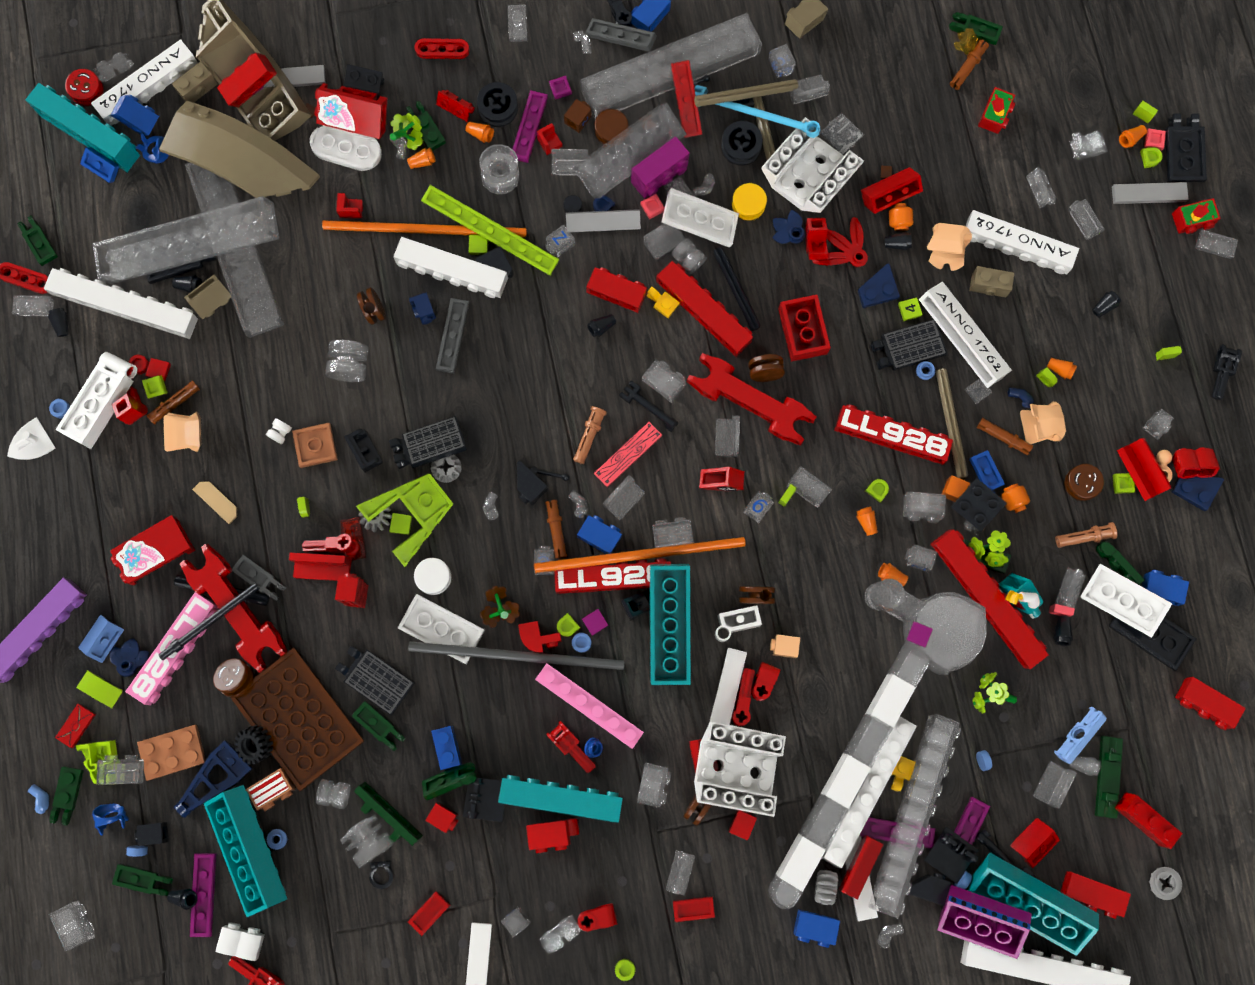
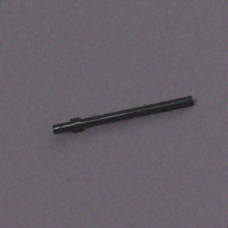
[158,583,260,660]

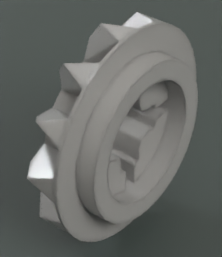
[431,455,461,483]
[1148,867,1182,900]

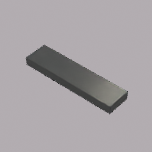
[585,18,657,52]
[436,298,470,374]

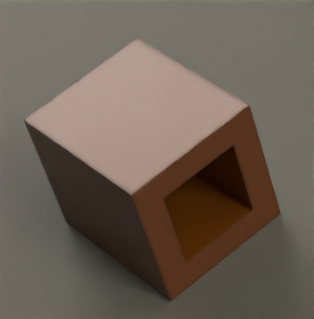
[564,99,592,133]

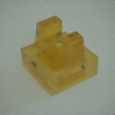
[954,28,978,55]

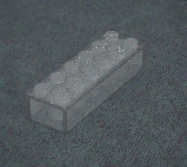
[573,103,687,199]

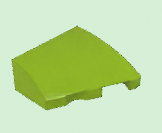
[76,740,120,784]

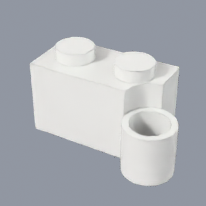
[715,605,762,642]

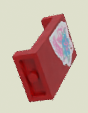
[314,83,387,139]
[110,515,196,586]

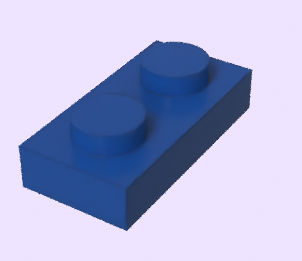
[80,147,119,183]
[969,450,1005,490]

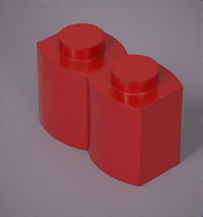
[1172,447,1220,479]

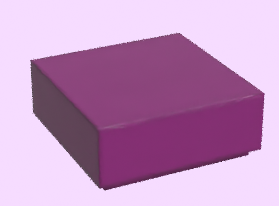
[549,76,572,100]
[582,609,608,636]
[906,621,933,648]

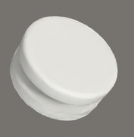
[414,558,451,595]

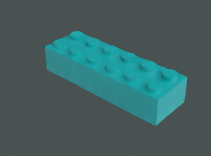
[25,83,140,172]
[650,564,691,685]
[498,775,623,823]
[203,785,287,917]
[968,853,1099,956]

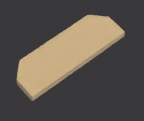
[192,482,237,524]

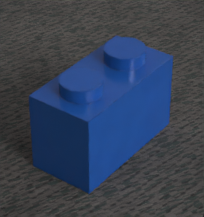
[631,0,671,32]
[110,95,159,136]
[577,515,622,554]
[1142,570,1189,606]
[431,726,463,770]
[793,909,840,948]

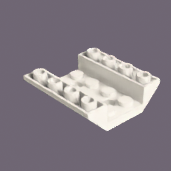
[761,117,864,213]
[694,721,786,817]

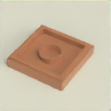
[292,423,338,468]

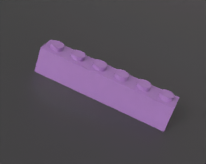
[0,577,87,683]

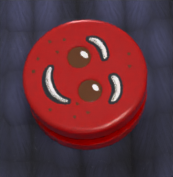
[65,69,104,106]

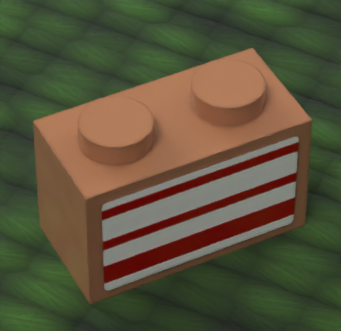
[245,768,296,811]

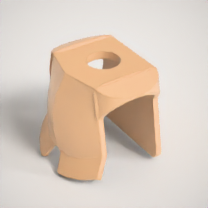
[927,223,972,271]
[1020,401,1066,444]
[164,412,202,452]

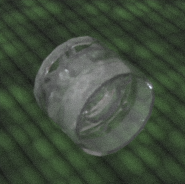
[479,144,520,194]
[325,340,369,382]
[340,815,394,869]

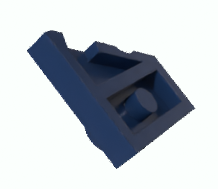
[858,264,900,308]
[1171,477,1224,511]

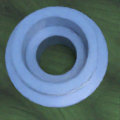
[916,361,935,380]
[267,829,287,850]

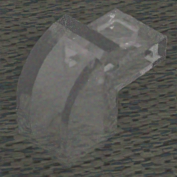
[1070,131,1108,160]

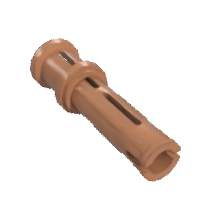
[573,406,607,464]
[1055,522,1117,548]

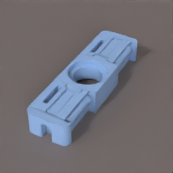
[1054,707,1107,764]

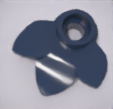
[773,210,805,244]
[110,639,149,677]

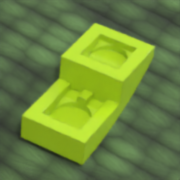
[76,670,123,708]

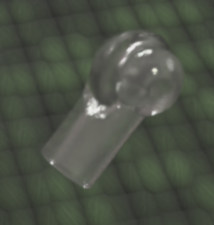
[573,30,592,54]
[389,132,407,159]
[692,174,715,197]
[568,490,588,518]
[482,492,499,520]
[877,923,904,949]

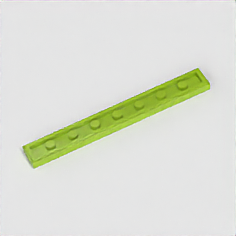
[421,185,559,276]

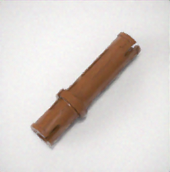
[949,40,989,90]
[146,380,200,425]
[976,417,1033,456]
[545,500,567,559]

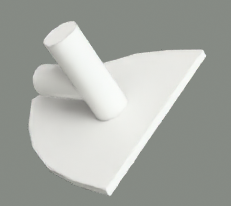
[7,417,56,460]

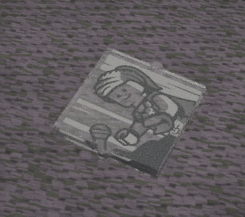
[820,113,864,155]

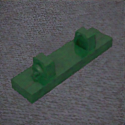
[1095,736,1123,819]
[354,782,423,846]

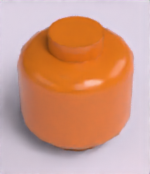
[889,203,913,231]
[1001,483,1030,513]

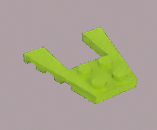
[356,473,453,567]

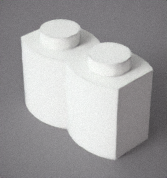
[215,923,265,961]

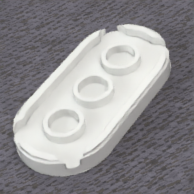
[310,125,382,171]

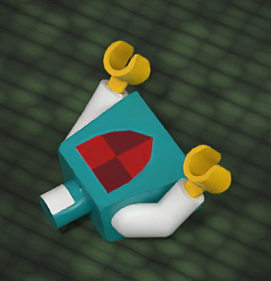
[998,573,1043,619]

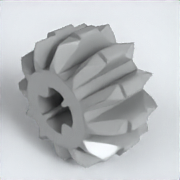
[358,507,392,532]
[814,870,838,905]

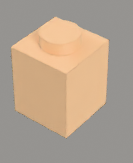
[770,635,800,658]

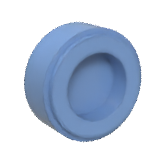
[49,399,70,419]
[572,633,591,653]
[976,750,992,771]
[126,845,148,857]
[953,871,972,889]

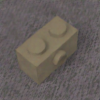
[785,0,828,39]
[172,61,217,103]
[969,266,1014,297]
[184,275,232,320]

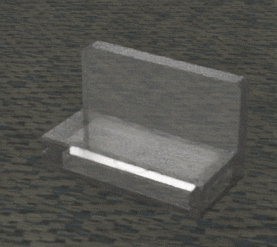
[789,75,830,104]
[551,149,589,176]
[1068,199,1105,240]
[643,223,686,260]
[715,416,740,457]
[603,475,645,520]
[1033,762,1077,809]

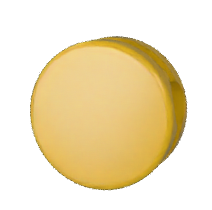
[732,183,767,220]

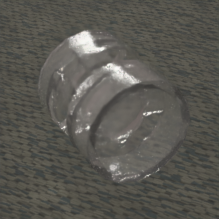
[672,238,707,274]
[316,779,351,810]

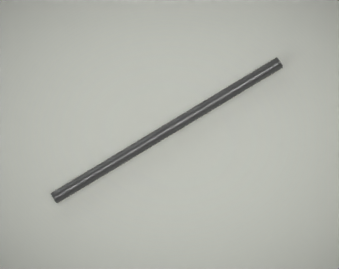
[408,641,624,670]

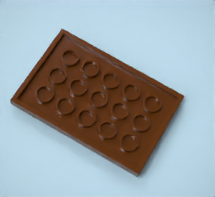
[231,648,365,791]

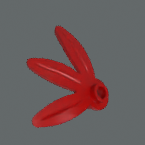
[813,217,868,267]

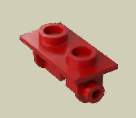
[436,90,475,122]

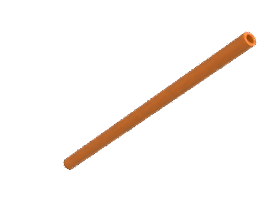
[322,220,527,237]
[534,537,745,573]

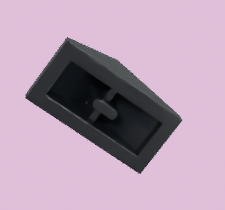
[476,247,513,278]
[621,590,650,621]

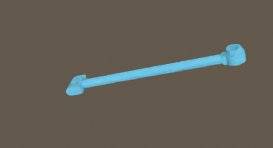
[694,85,820,138]

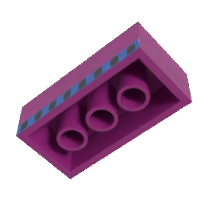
[937,885,1032,959]

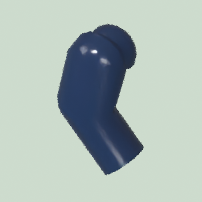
[1008,387,1034,408]

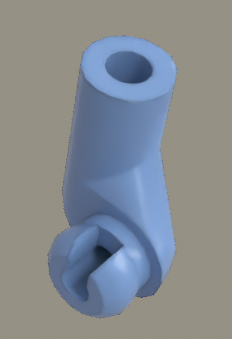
[28,784,49,814]

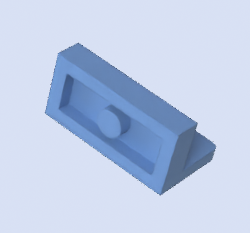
[79,615,124,663]

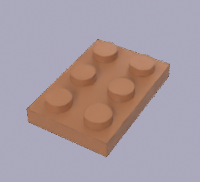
[137,725,206,781]

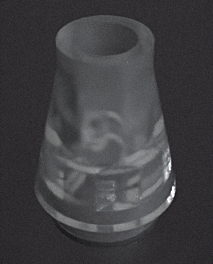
[1069,756,1101,777]

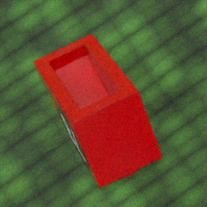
[699,467,745,491]

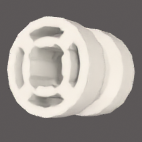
[266,418,292,444]

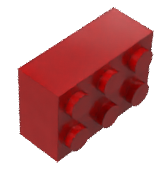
[778,295,831,362]

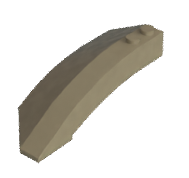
[195,0,312,141]
[159,101,320,202]

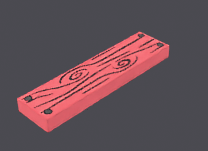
[594,422,662,488]

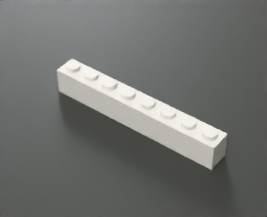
[44,268,198,339]
[822,717,917,868]
[960,940,1131,985]

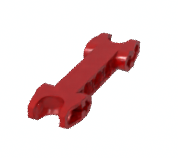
[687,353,817,445]
[180,544,287,673]

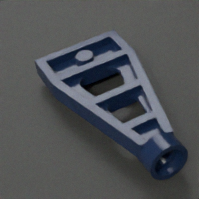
[174,740,253,818]

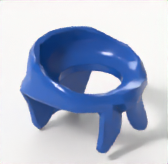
[136,133,169,163]
[92,804,129,836]

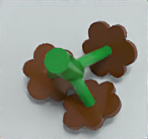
[480,586,520,628]

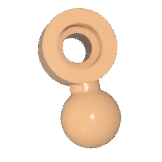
[1156,450,1172,482]

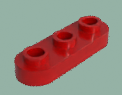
[415,38,470,59]
[0,262,48,294]

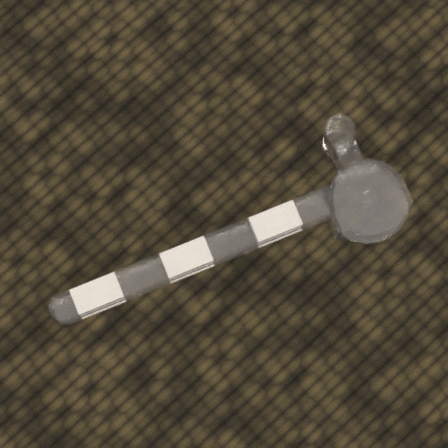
[768,579,987,909]

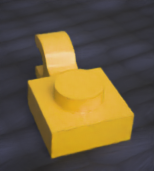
[646,287,680,318]
[891,756,916,792]

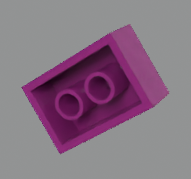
[631,136,690,199]

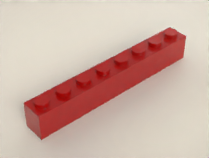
[931,529,1048,669]

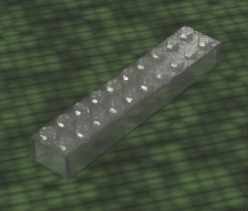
[580,13,762,119]
[185,163,285,338]
[93,196,279,284]
[868,714,961,919]

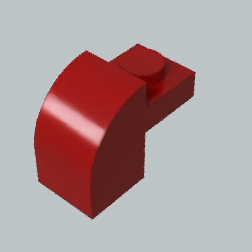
[805,218,828,260]
[112,386,148,425]
[518,621,562,653]

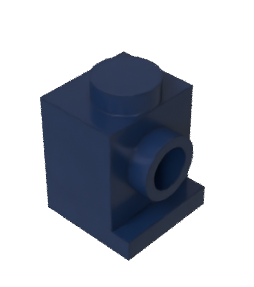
[409,292,436,324]

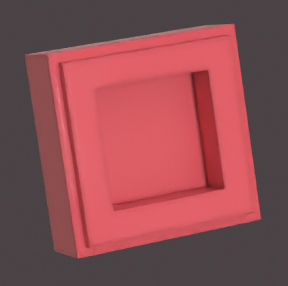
[1144,128,1166,151]
[640,194,665,220]
[1049,604,1075,617]

